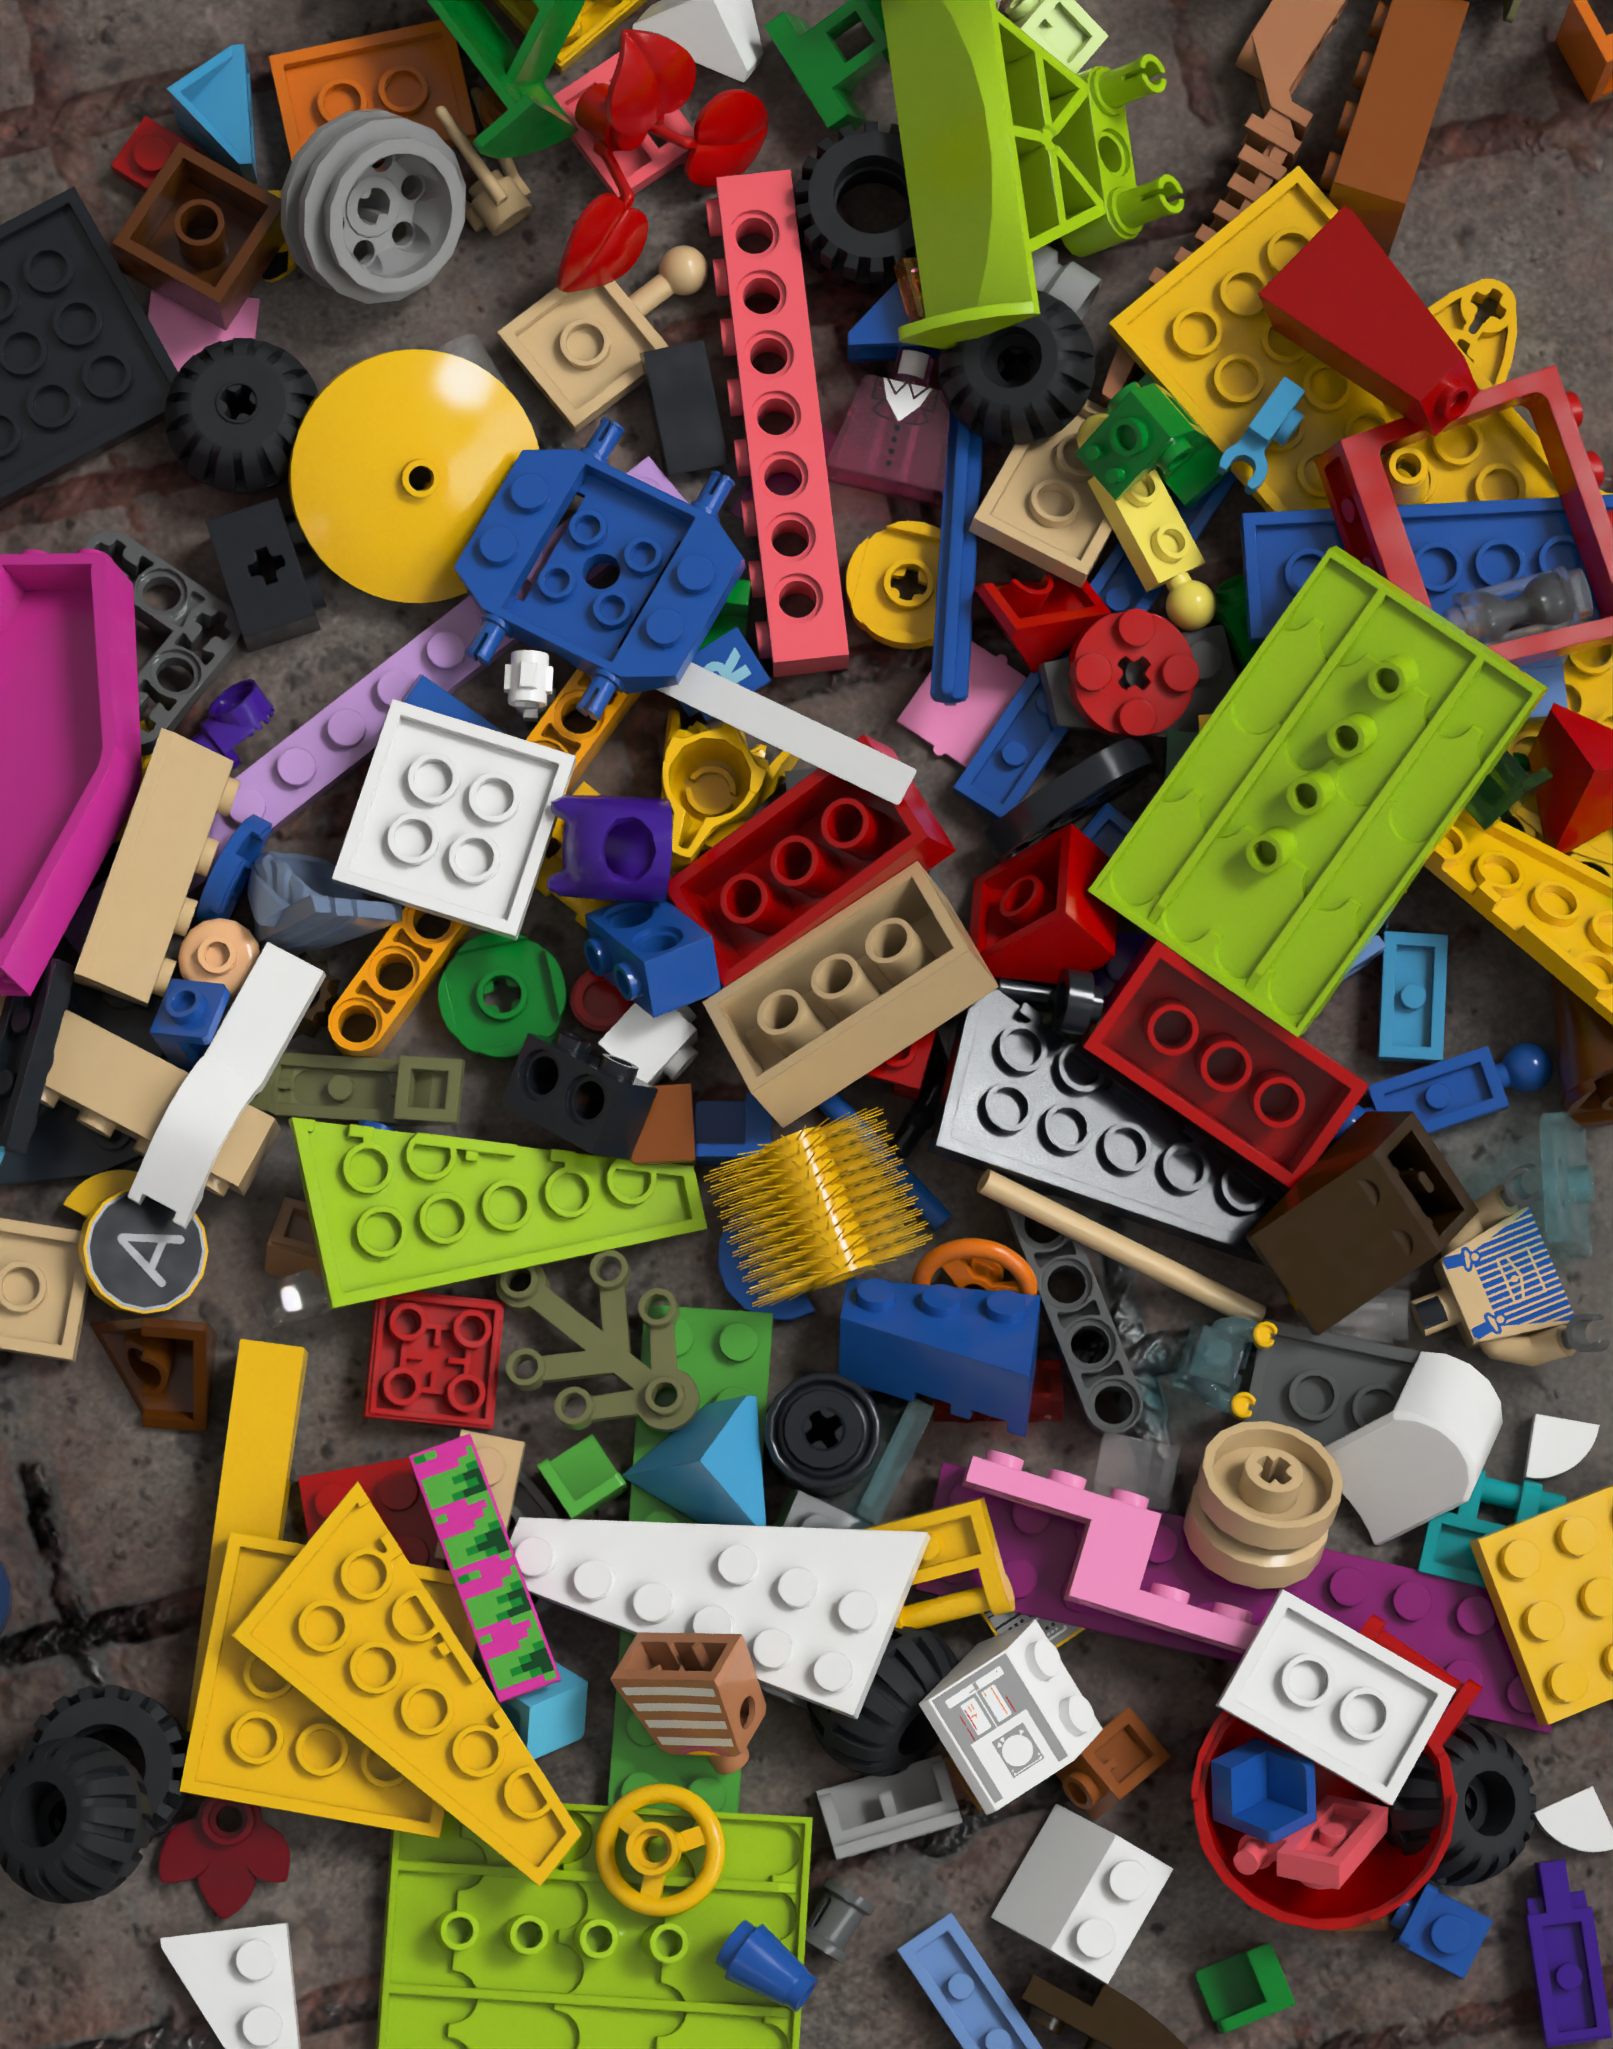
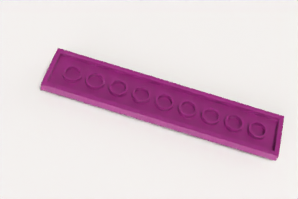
[913,1462,1552,1734]

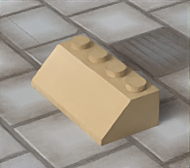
[74,728,241,1007]

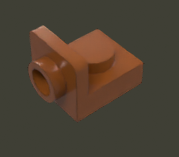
[1055,1707,1171,1820]

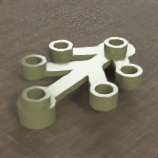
[496,1250,700,1432]

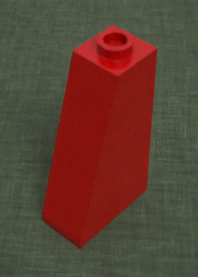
[1258,205,1479,437]

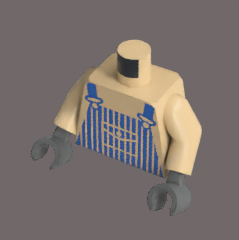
[1410,1163,1610,1367]

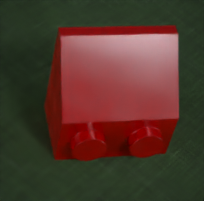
[969,823,1118,983]

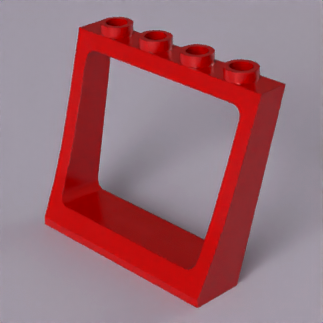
[1315,364,1613,667]

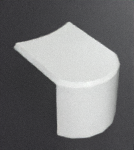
[1324,1351,1503,1546]

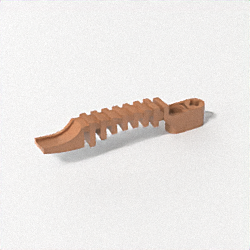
[1099,0,1348,409]

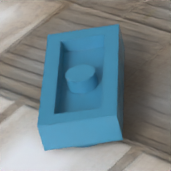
[1376,931,1448,1064]

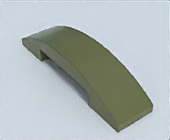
[249,1052,465,1126]

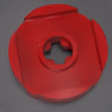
[1068,608,1200,738]

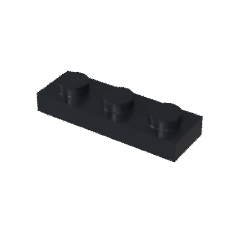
[0,958,76,1154]

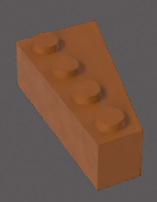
[1319,0,1470,257]

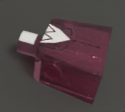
[826,350,950,508]

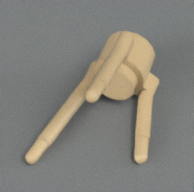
[435,87,533,236]

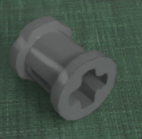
[805,1878,875,1965]

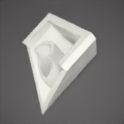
[632,0,764,83]

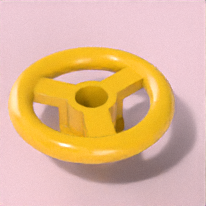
[595,1783,725,1917]

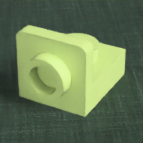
[1005,0,1108,74]

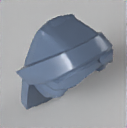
[247,850,402,952]

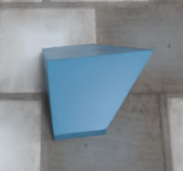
[166,44,257,183]
[621,1395,766,1526]

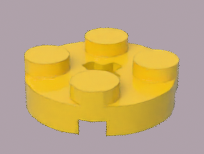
[846,521,941,649]

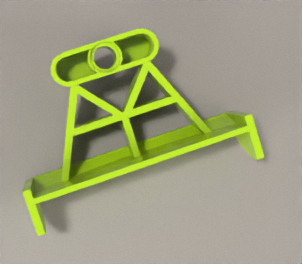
[881,0,1184,350]

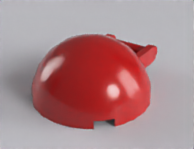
[1191,1614,1483,1931]

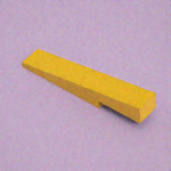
[186,1339,309,1732]

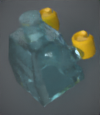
[1172,1316,1278,1420]

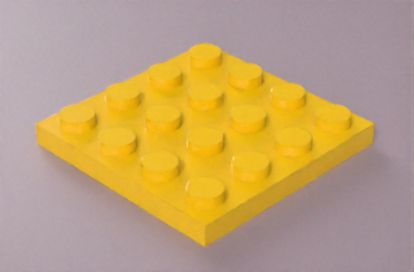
[180,1531,476,1839]

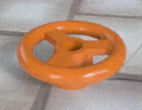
[911,1238,1039,1295]

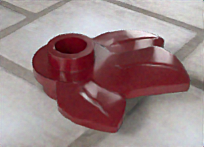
[159,1797,290,1919]

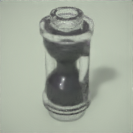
[1443,566,1593,646]

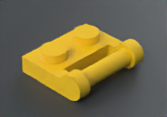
[860,1497,1015,1630]

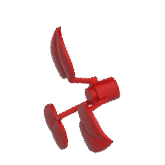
[556,29,770,293]

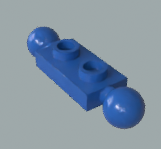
[1328,1042,1553,1148]

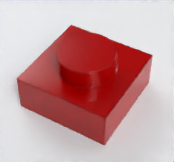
[110,116,198,193]

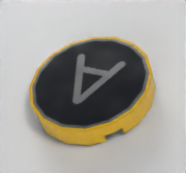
[77,1188,209,1315]

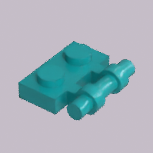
[1416,1469,1566,1589]

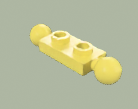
[1077,413,1216,631]

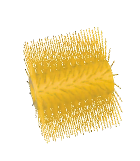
[703,1107,933,1308]

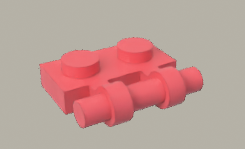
[1233,1794,1389,1890]

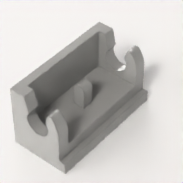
[816,1755,963,1861]

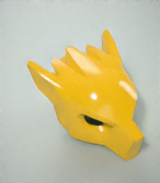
[661,708,800,872]

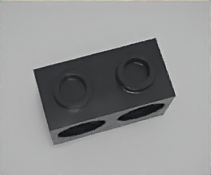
[500,1029,658,1160]

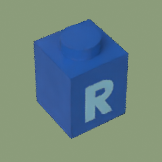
[678,627,771,723]

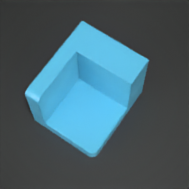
[486,1662,588,1760]

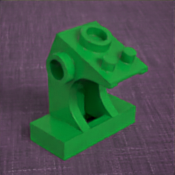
[764,0,890,132]
[1075,374,1231,508]

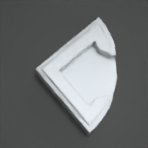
[1523,1414,1600,1480]
[1531,1786,1613,1853]

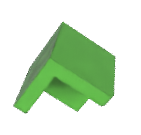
[537,1434,628,1520]

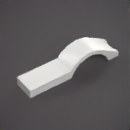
[127,941,326,1229]

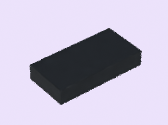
[639,340,729,476]

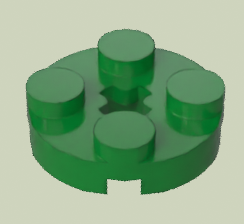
[438,932,567,1061]

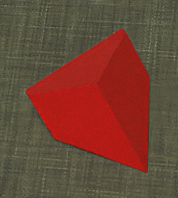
[974,573,1111,674]
[1528,702,1613,854]

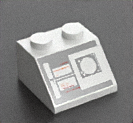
[919,1619,1103,1815]

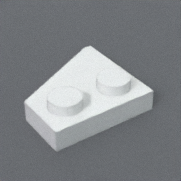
[160,1923,301,2049]

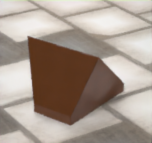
[90,1318,217,1432]

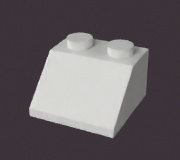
[990,1804,1173,1984]

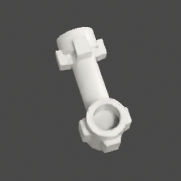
[504,650,556,722]

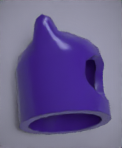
[547,795,673,903]

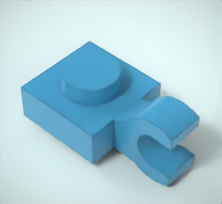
[1217,376,1305,495]

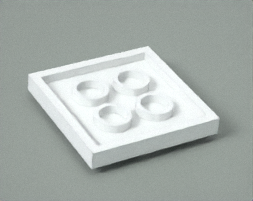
[332,699,576,941]

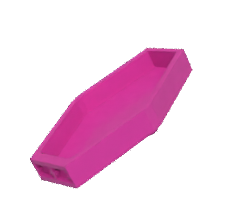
[0,548,142,996]

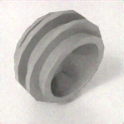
[281,109,466,304]

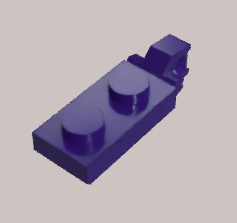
[1524,1859,1612,2047]

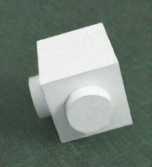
[598,1003,698,1086]

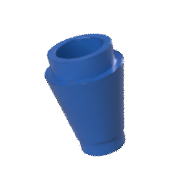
[715,1920,818,2012]

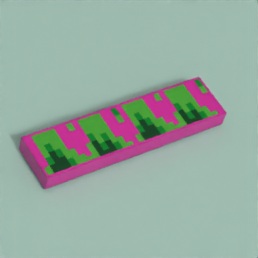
[409,1434,561,1704]

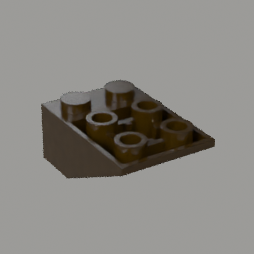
[1245,1111,1479,1336]

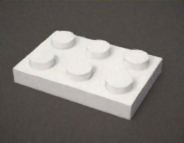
[1215,1589,1456,1805]

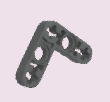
[84,530,241,757]

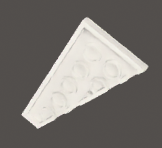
[510,1517,931,1720]

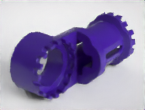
[190,679,275,769]

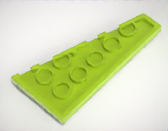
[288,1117,707,1310]

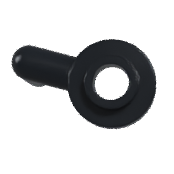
[995,968,1104,1036]

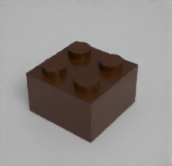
[112,142,286,331]

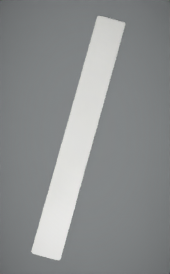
[656,662,917,805]

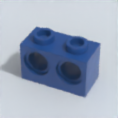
[584,900,721,1018]

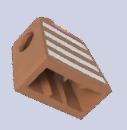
[610,1632,766,1774]

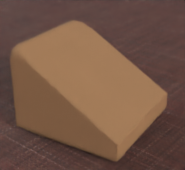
[265,1197,324,1288]

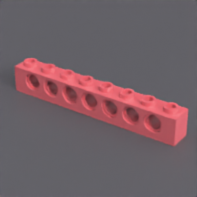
[705,169,849,677]

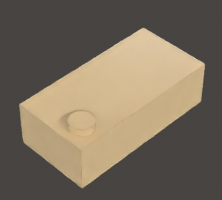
[702,860,999,1128]

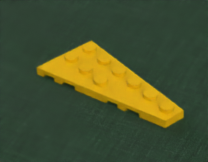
[1424,804,1613,1025]
[231,1481,582,1887]

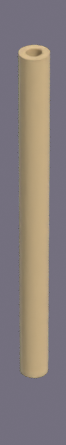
[977,1169,1266,1329]

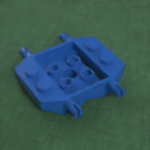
[454,417,746,721]

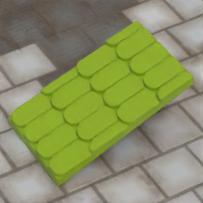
[1088,546,1549,1037]
[375,1803,813,2049]

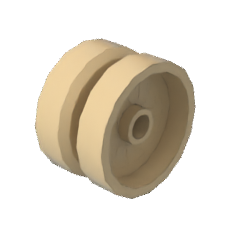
[1183,1421,1343,1589]

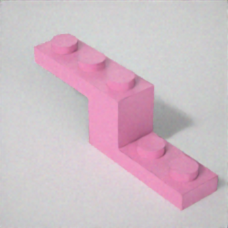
[961,1450,1260,1655]

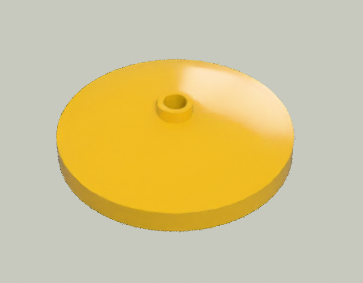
[288,349,539,603]

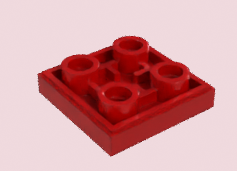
[362,1292,505,1431]

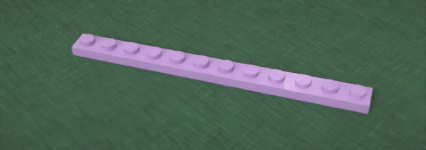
[63,456,688,955]

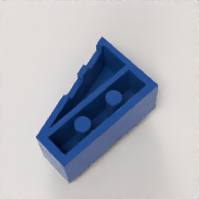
[838,1278,1041,1437]

